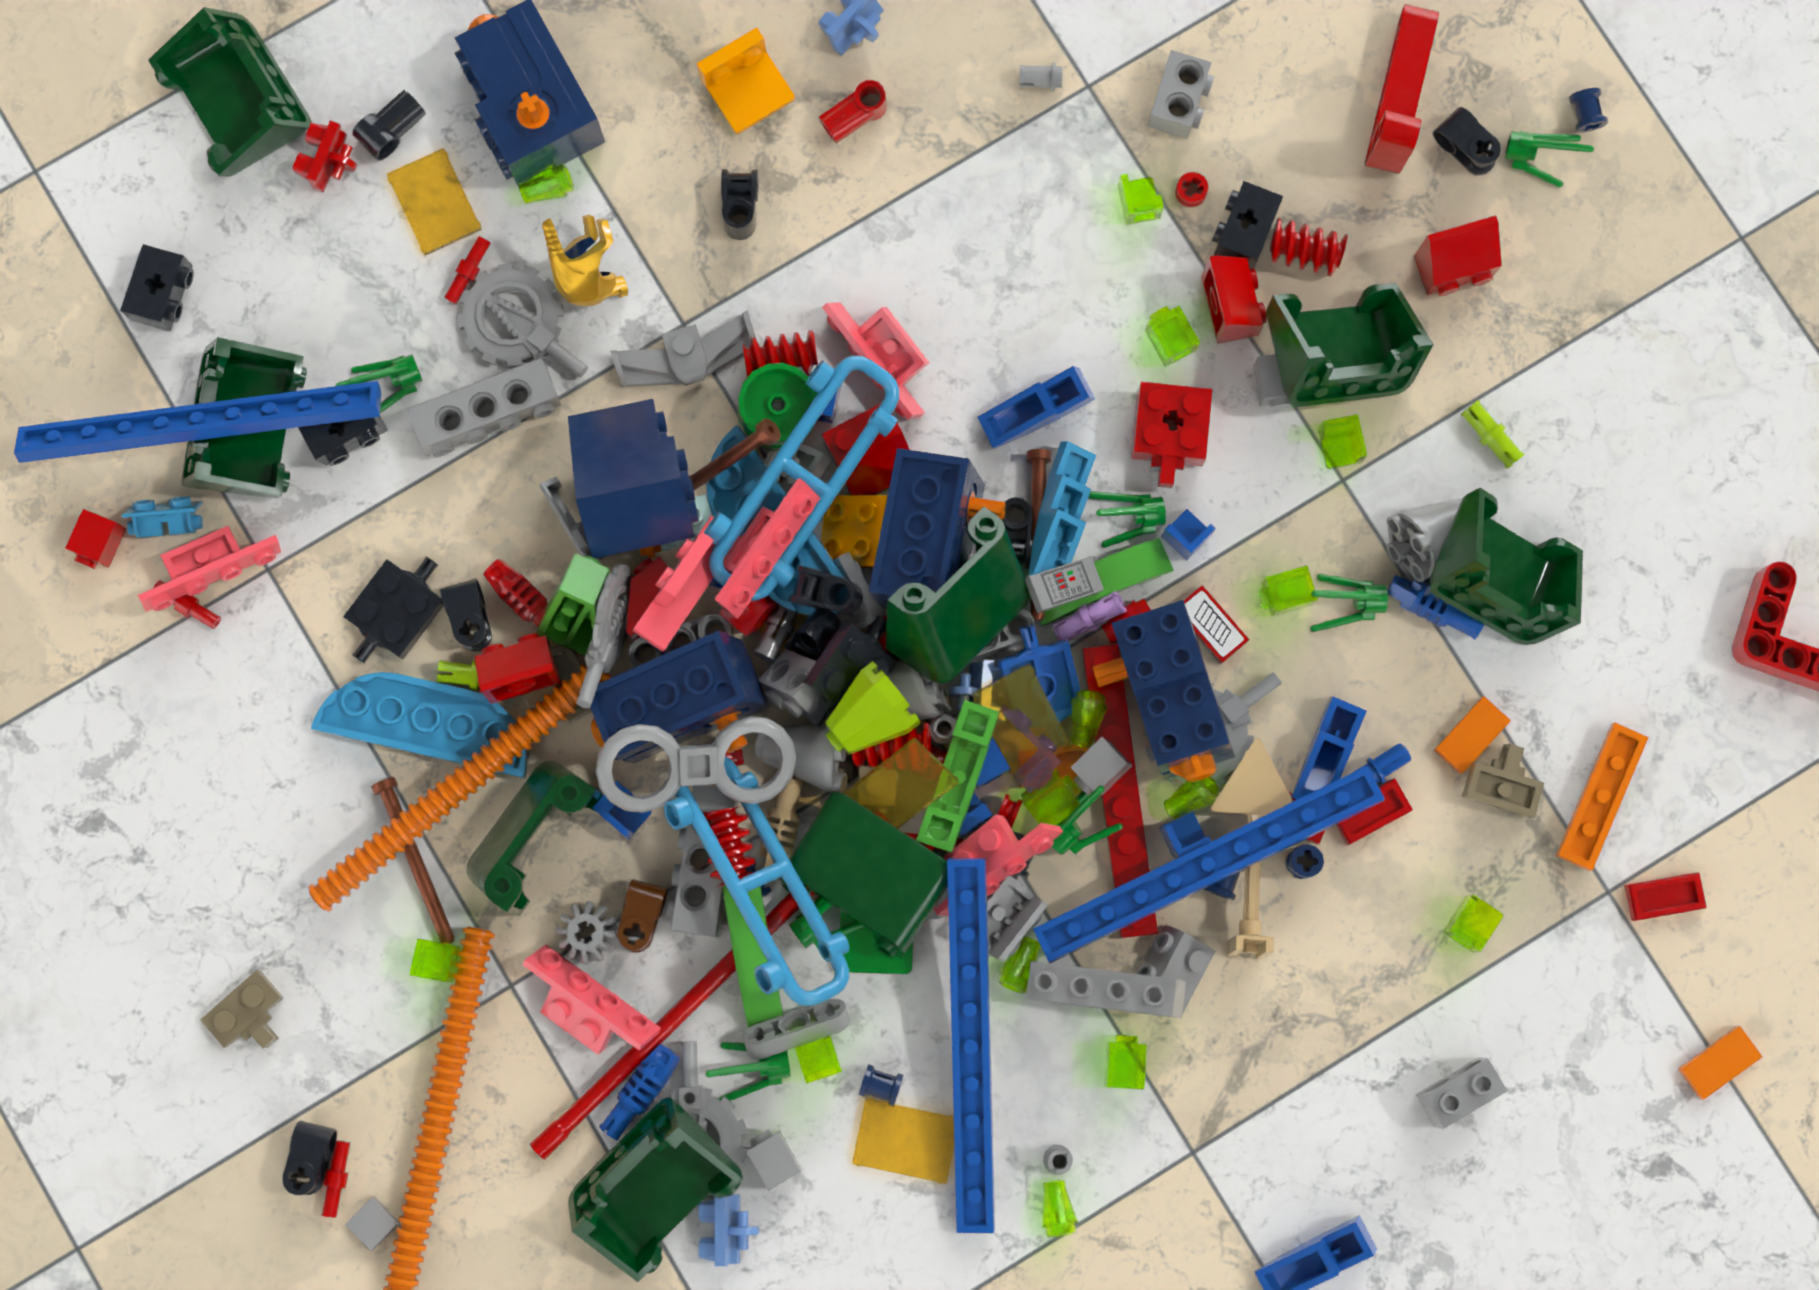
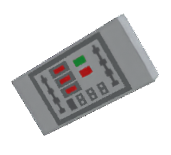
[1024,556,1104,613]

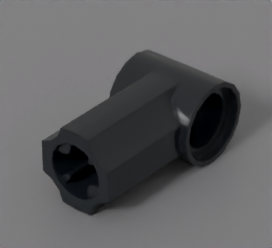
[352,90,426,161]

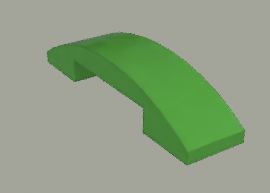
[1028,538,1174,627]
[916,700,1000,853]
[722,885,784,1028]

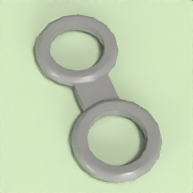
[596,716,796,813]

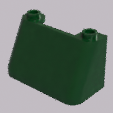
[148,7,312,177]
[1266,283,1434,407]
[182,337,307,498]
[1430,488,1583,645]
[886,507,1029,683]
[466,761,603,916]
[778,791,948,959]
[568,1097,743,1282]

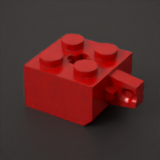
[1131,381,1213,489]

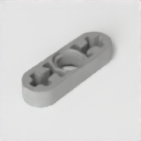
[743,999,850,1059]

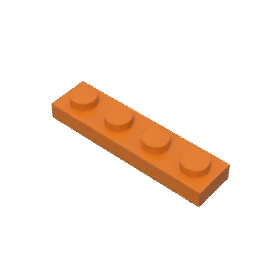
[1555,722,1649,871]

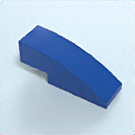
[977,366,1096,449]
[1291,696,1367,800]
[1255,1215,1377,1290]

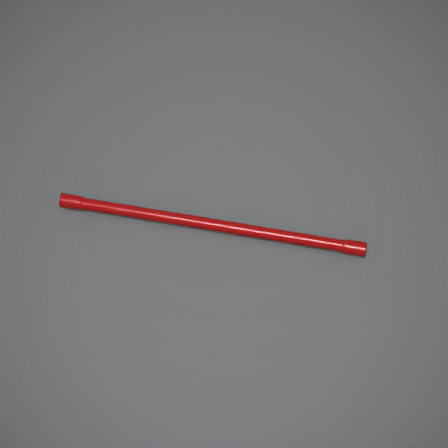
[530,806,891,1160]

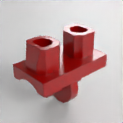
[292,120,357,193]

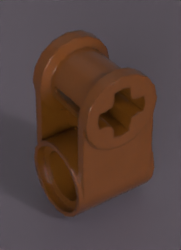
[617,879,668,953]

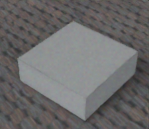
[345,1196,400,1251]

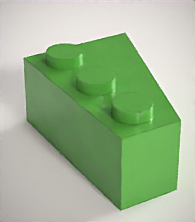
[536,553,610,656]

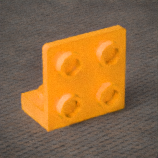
[696,27,795,134]
[820,495,887,569]

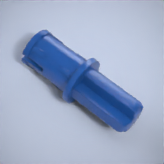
[1352,743,1412,784]

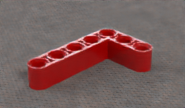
[1365,4,1439,174]
[1732,561,1819,692]

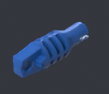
[1387,575,1484,640]
[599,1044,680,1141]

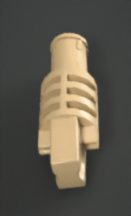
[758,778,804,880]

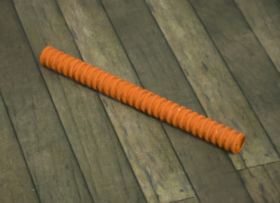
[308,664,612,912]
[383,926,495,1290]

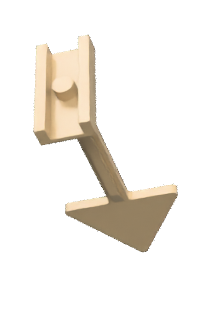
[1210,738,1294,959]

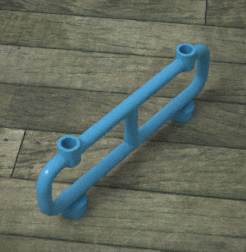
[704,355,899,601]
[664,756,849,1006]

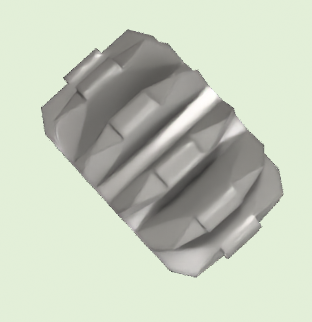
[555,901,618,965]

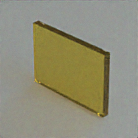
[387,148,482,256]
[972,663,1072,777]
[842,738,959,829]
[852,1097,954,1184]

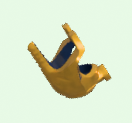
[542,214,628,306]

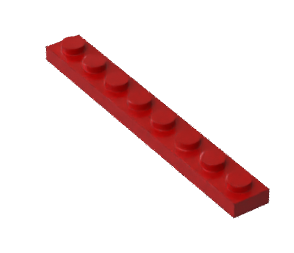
[1082,644,1158,938]

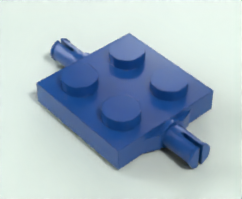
[997,624,1086,747]

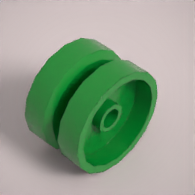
[737,363,817,451]

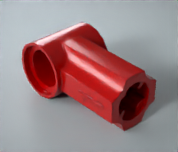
[818,80,887,144]

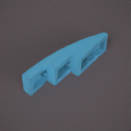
[1029,441,1096,576]

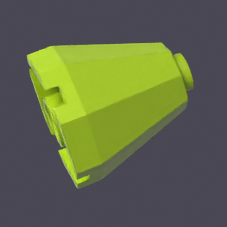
[825,661,920,754]

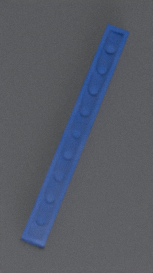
[14,381,381,463]
[1033,766,1385,964]
[947,858,995,1233]

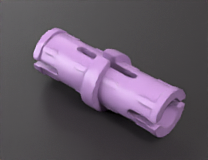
[1052,591,1127,641]

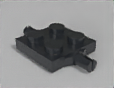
[343,556,444,664]
[803,615,897,728]

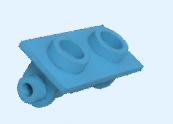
[122,496,203,538]

